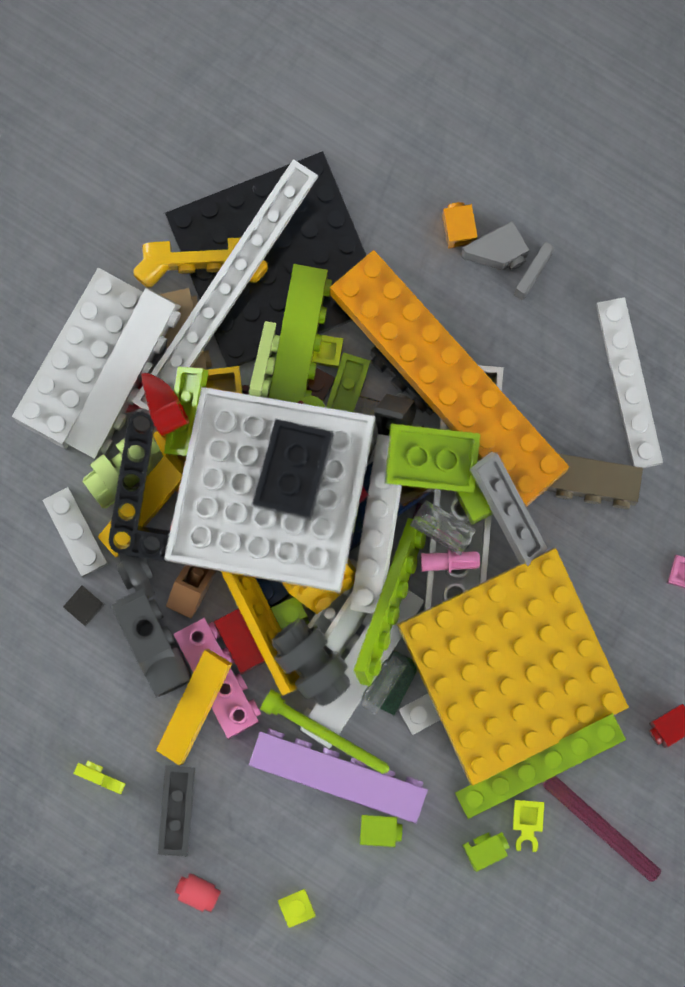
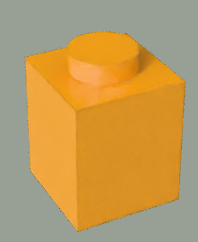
[442,202,478,249]

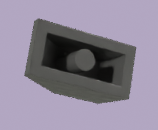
[374,394,416,436]

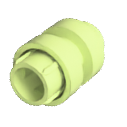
[82,438,163,508]

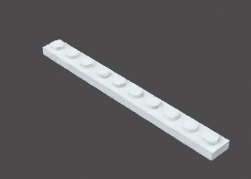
[132,159,318,410]

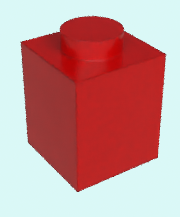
[649,704,685,748]

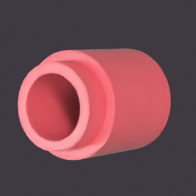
[175,873,221,912]

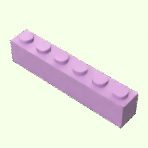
[249,729,428,824]

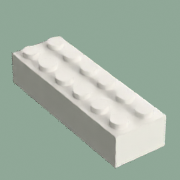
[12,268,143,450]

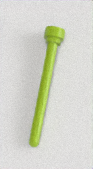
[260,689,389,774]

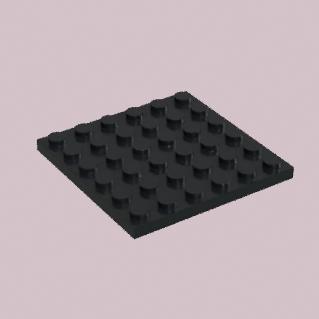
[165,151,366,367]

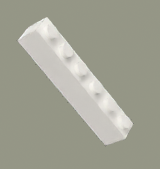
[65,288,181,459]
[300,590,425,749]

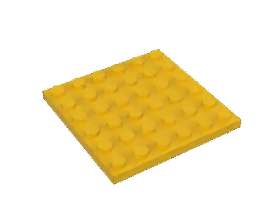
[397,548,629,786]

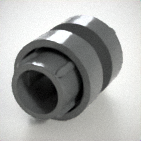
[272,619,351,706]

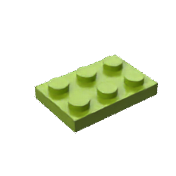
[385,424,480,493]

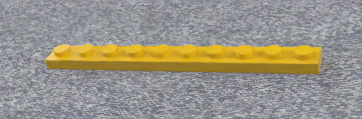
[154,431,300,696]

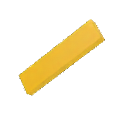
[98,455,184,558]
[156,649,232,766]

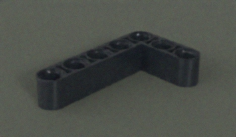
[109,409,180,564]

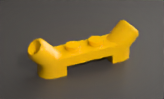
[133,237,268,288]

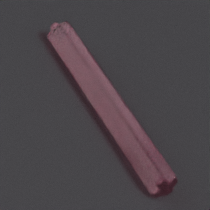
[543,776,662,882]

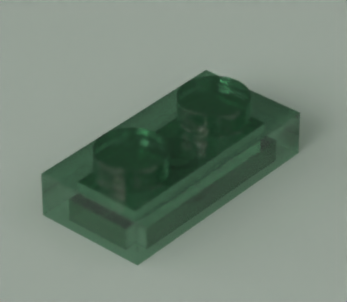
[368,651,417,716]

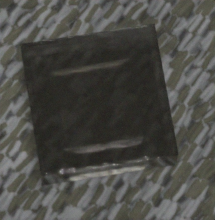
[63,585,105,627]

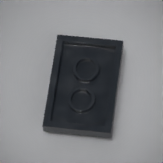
[252,419,334,520]

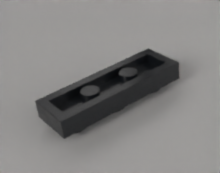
[370,346,434,416]

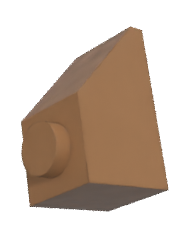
[165,565,217,619]

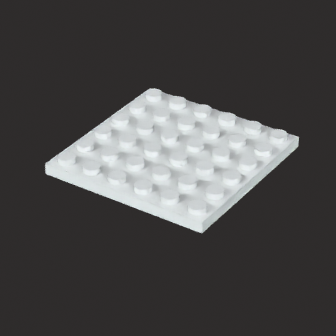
[164,387,376,593]

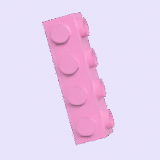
[173,618,261,739]

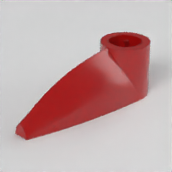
[141,373,189,436]

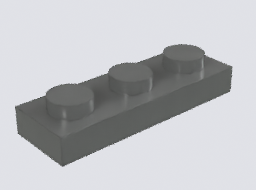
[158,765,195,856]

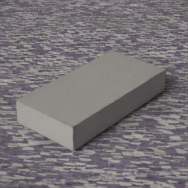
[514,241,554,300]

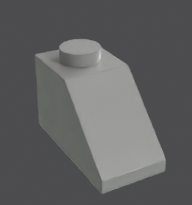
[461,221,529,270]

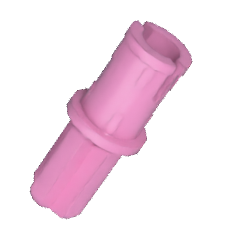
[421,549,480,573]

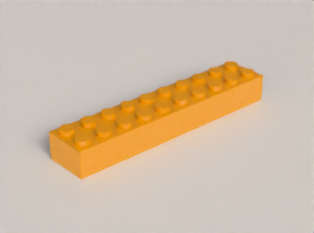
[330,250,569,507]

